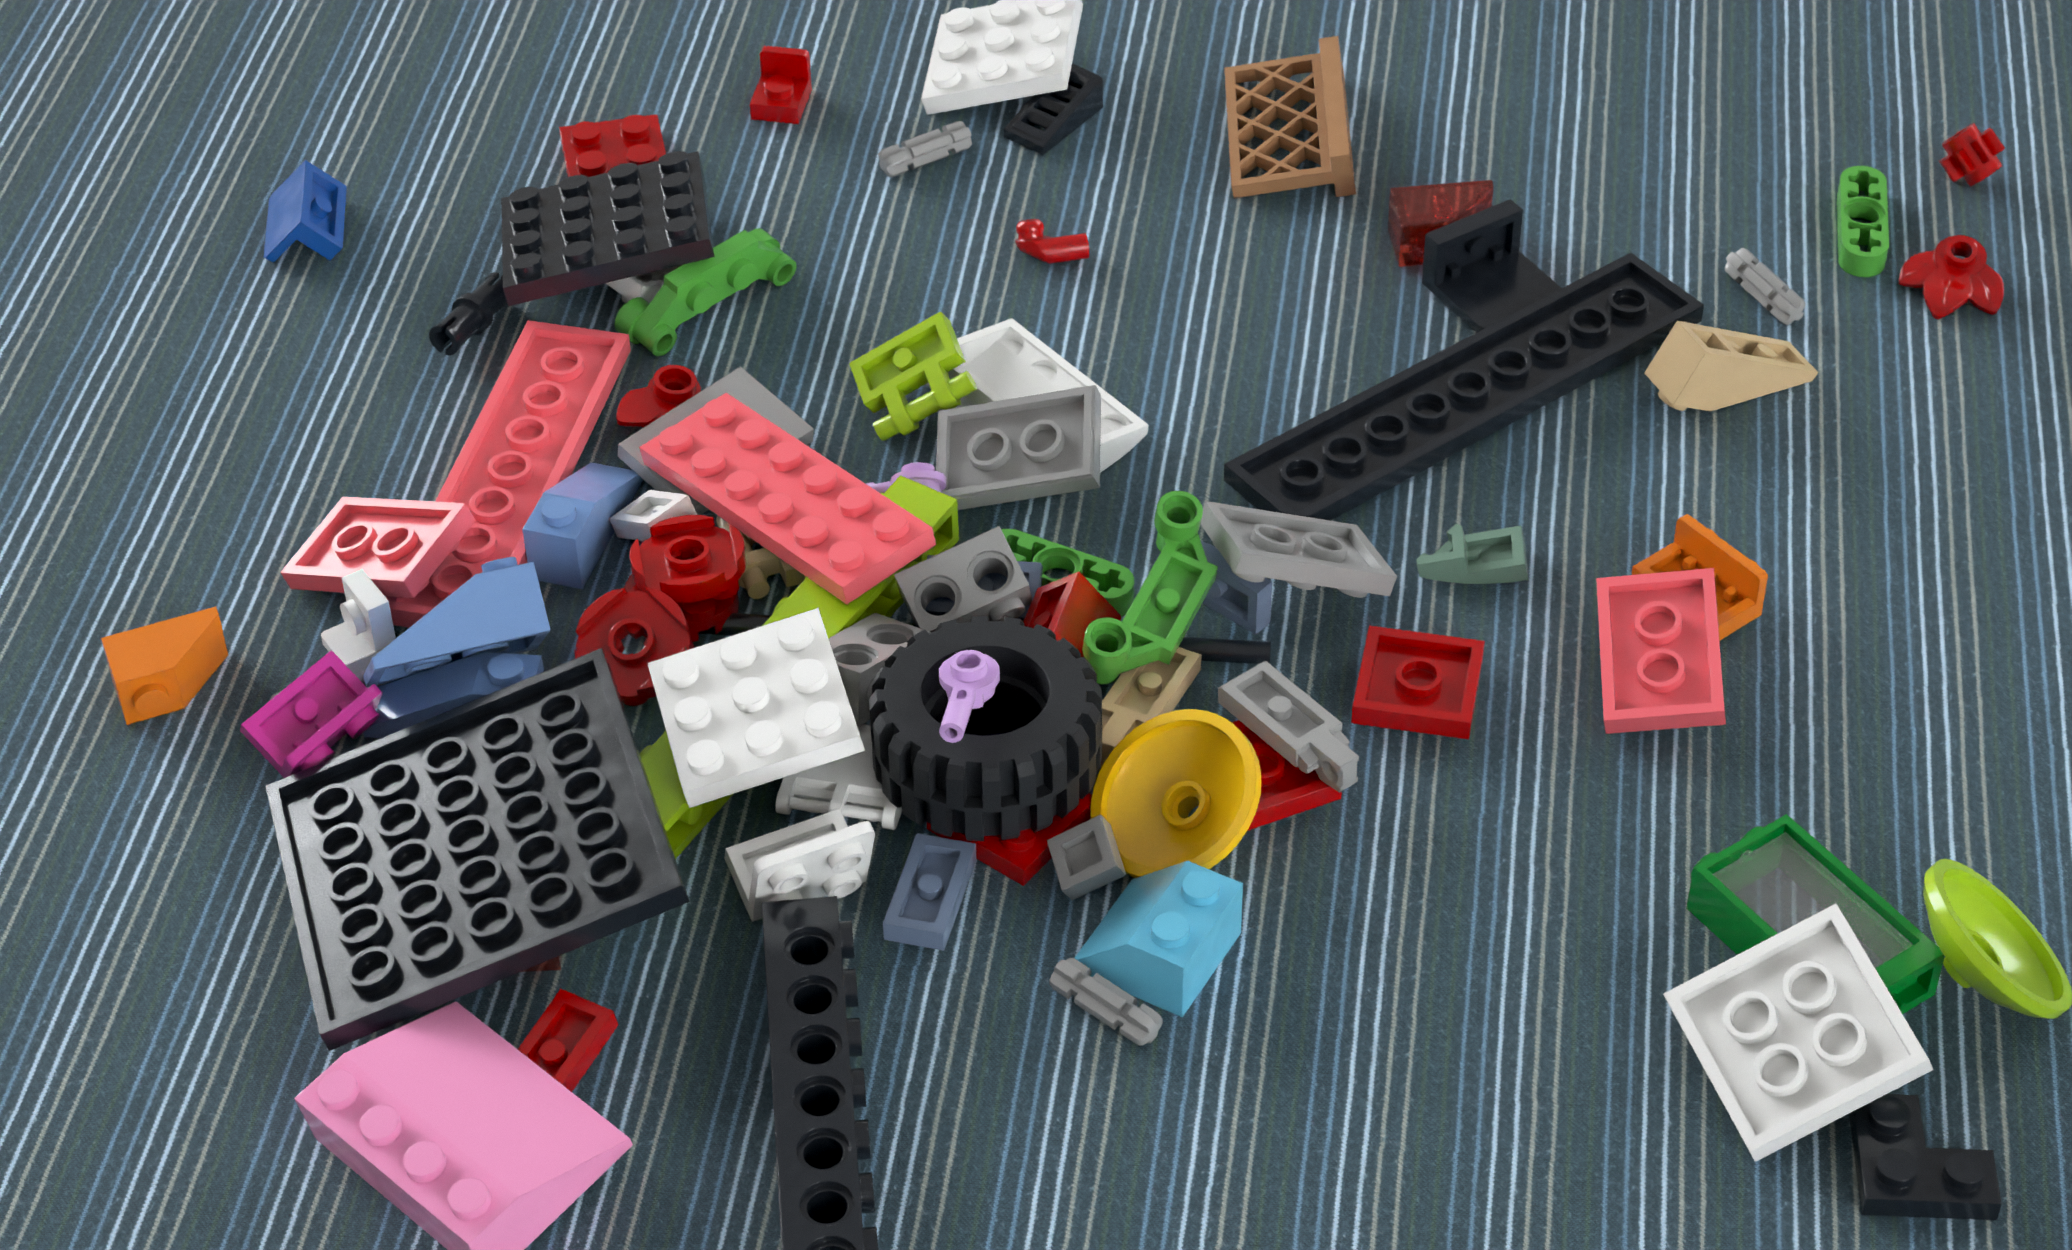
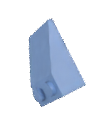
[363,557,551,687]

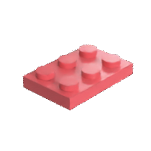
[280,497,475,598]
[1596,568,1726,734]

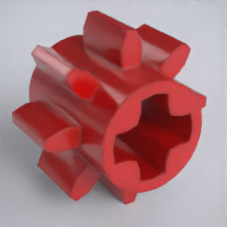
[1939,123,2005,187]

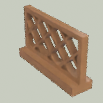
[1224,36,1356,198]

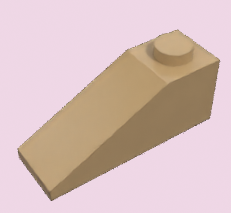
[1644,321,1818,411]

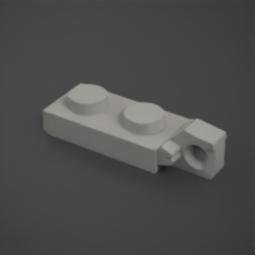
[1218,661,1359,793]

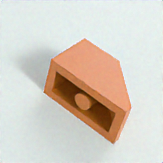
[101,606,228,725]

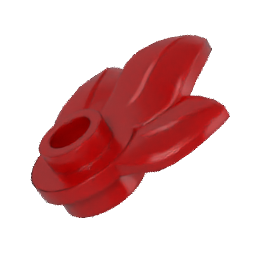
[1898,235,2004,320]
[616,365,701,427]

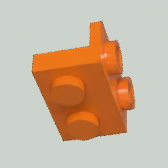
[1632,514,1768,640]

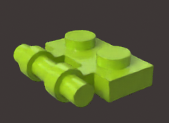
[849,311,977,441]

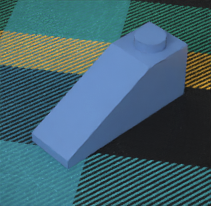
[522,462,643,589]
[363,652,544,738]

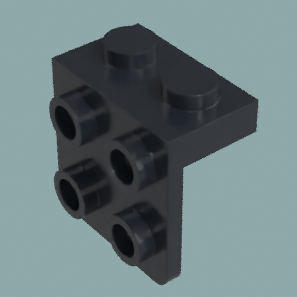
[1422,199,1561,333]

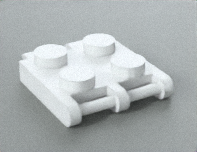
[776,724,902,830]

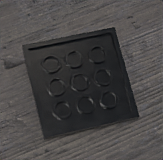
[501,151,715,306]

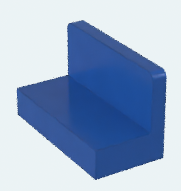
[264,160,347,263]

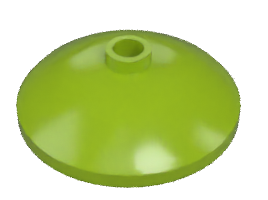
[1923,859,2072,1019]

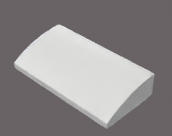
[926,318,1149,473]

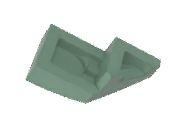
[1416,523,1529,584]

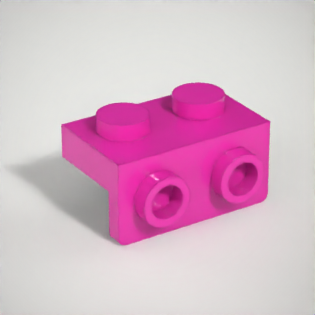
[240,650,383,778]

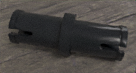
[429,272,507,355]

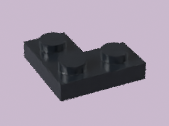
[1849,1094,2002,1220]

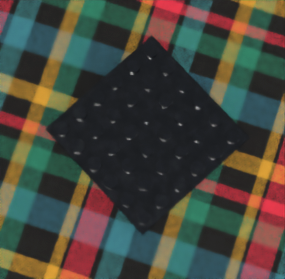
[266,648,690,1051]

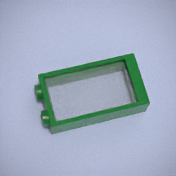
[1686,814,1945,1014]

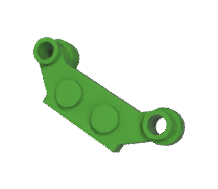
[615,228,797,357]
[1082,491,1218,684]

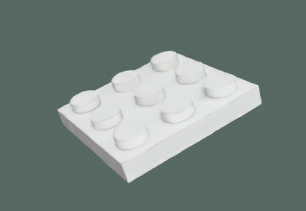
[921,0,1083,115]
[647,608,865,808]
[1663,904,1933,1162]

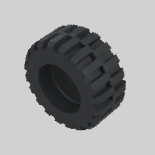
[869,616,1102,841]

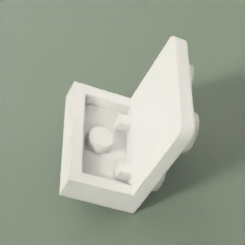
[724,809,875,922]

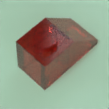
[1388,180,1494,267]

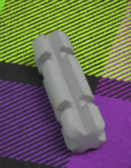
[878,121,972,177]
[1725,248,1806,325]
[1049,958,1163,1046]

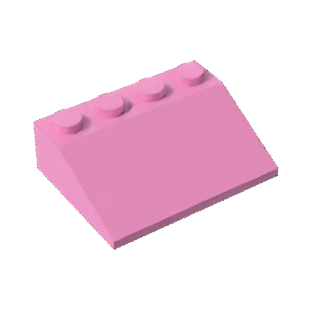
[294,1001,633,1250]

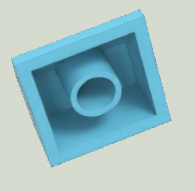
[1075,861,1243,1017]

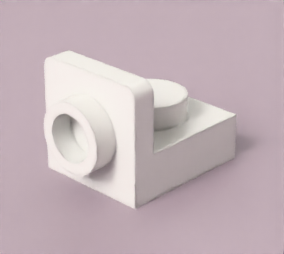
[609,490,697,541]
[321,569,396,664]

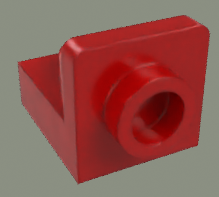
[750,46,812,124]

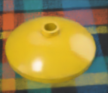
[1090,709,1262,878]

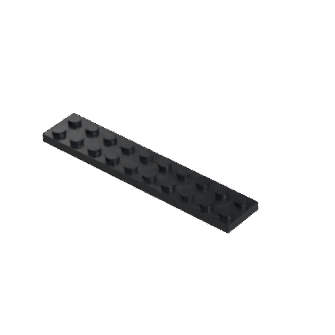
[1224,253,1704,521]

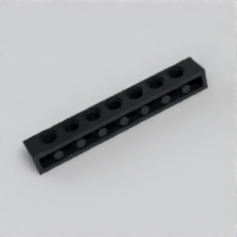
[762,896,878,1250]

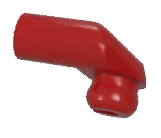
[1015,219,1090,263]

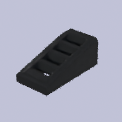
[1004,63,1103,155]

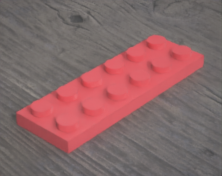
[639,393,936,604]

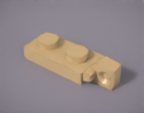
[1101,647,1202,768]

